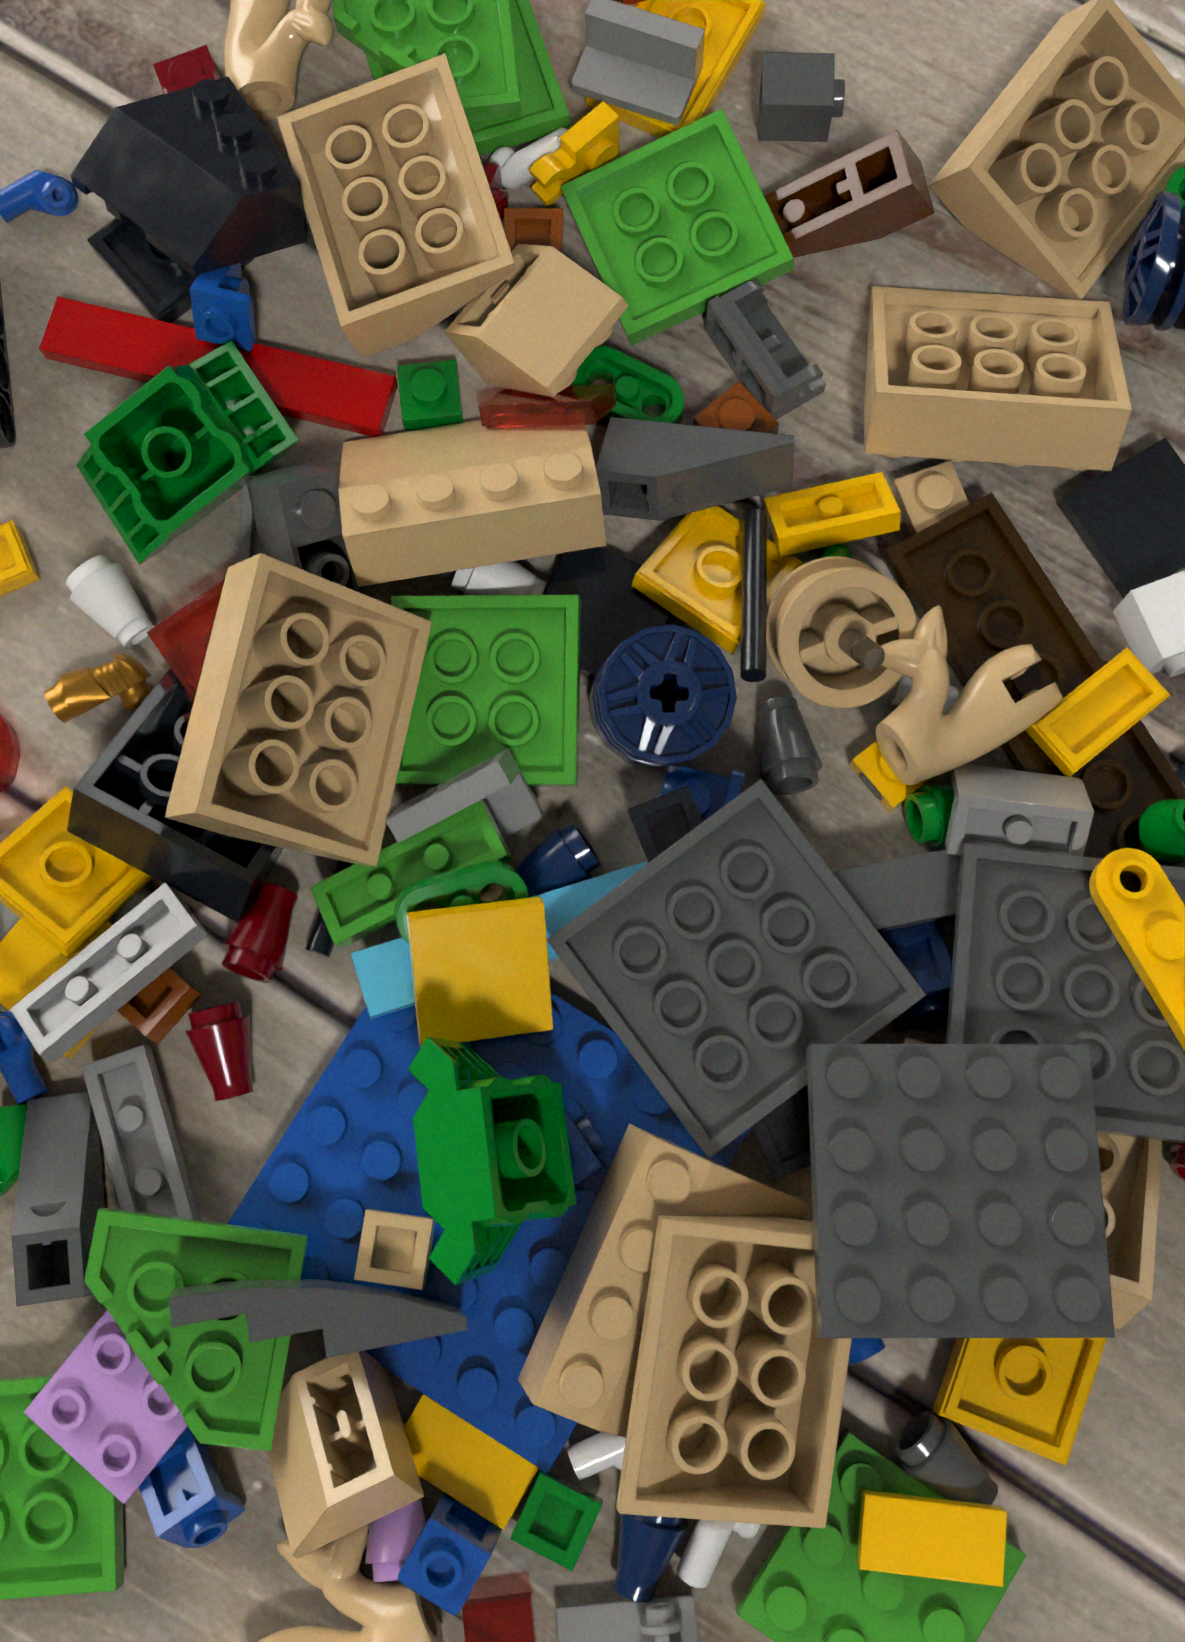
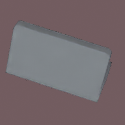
[571,0,705,125]
[385,748,543,843]
[945,764,1094,856]

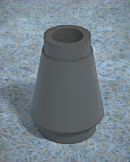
[760,696,822,795]
[894,1411,998,1505]

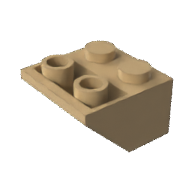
[445,244,629,397]
[267,1350,424,1558]

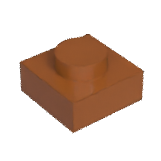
[503,208,564,253]
[693,381,779,434]
[117,967,202,1045]

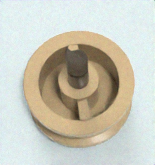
[766,556,917,708]

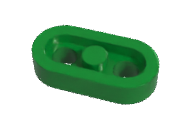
[571,346,684,424]
[394,860,528,944]

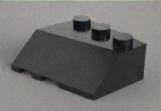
[70,76,307,276]
[67,661,284,923]

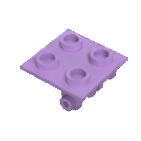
[24,1310,188,1504]

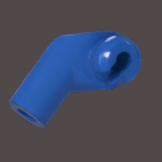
[0,170,78,223]
[0,1011,49,1105]

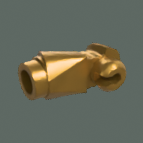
[44,653,153,723]

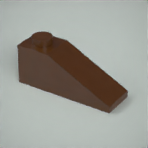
[764,130,935,258]

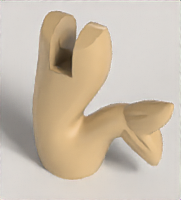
[224,0,333,120]
[876,605,1063,785]
[257,1523,444,1642]

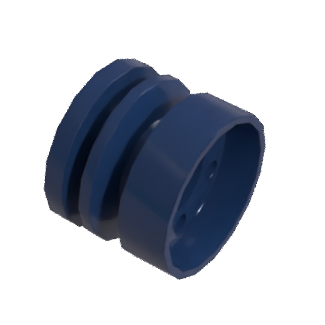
[1123,191,1185,331]
[589,624,737,768]

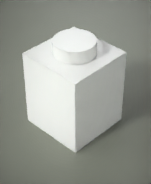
[1113,570,1185,677]

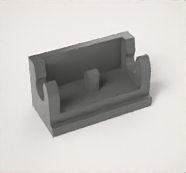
[705,279,826,420]

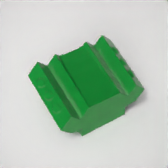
[76,341,299,565]
[408,1036,577,1286]

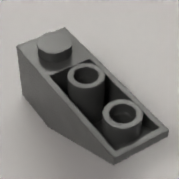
[596,417,795,521]
[245,463,361,593]
[12,1091,105,1307]

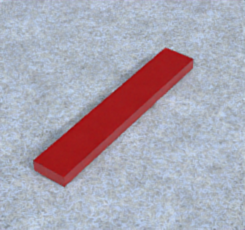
[39,296,398,437]

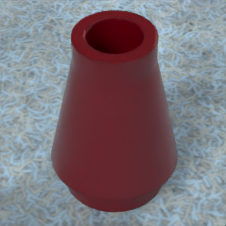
[222,883,298,983]
[185,1001,254,1101]

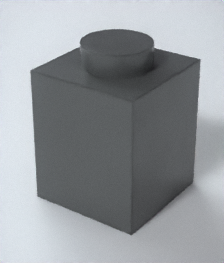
[758,52,845,142]

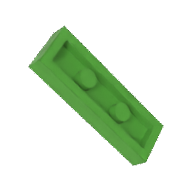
[310,800,513,948]

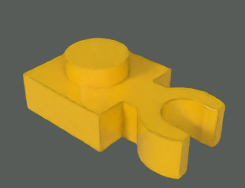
[529,101,620,206]

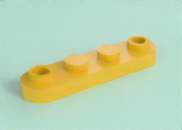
[1089,848,1185,1051]

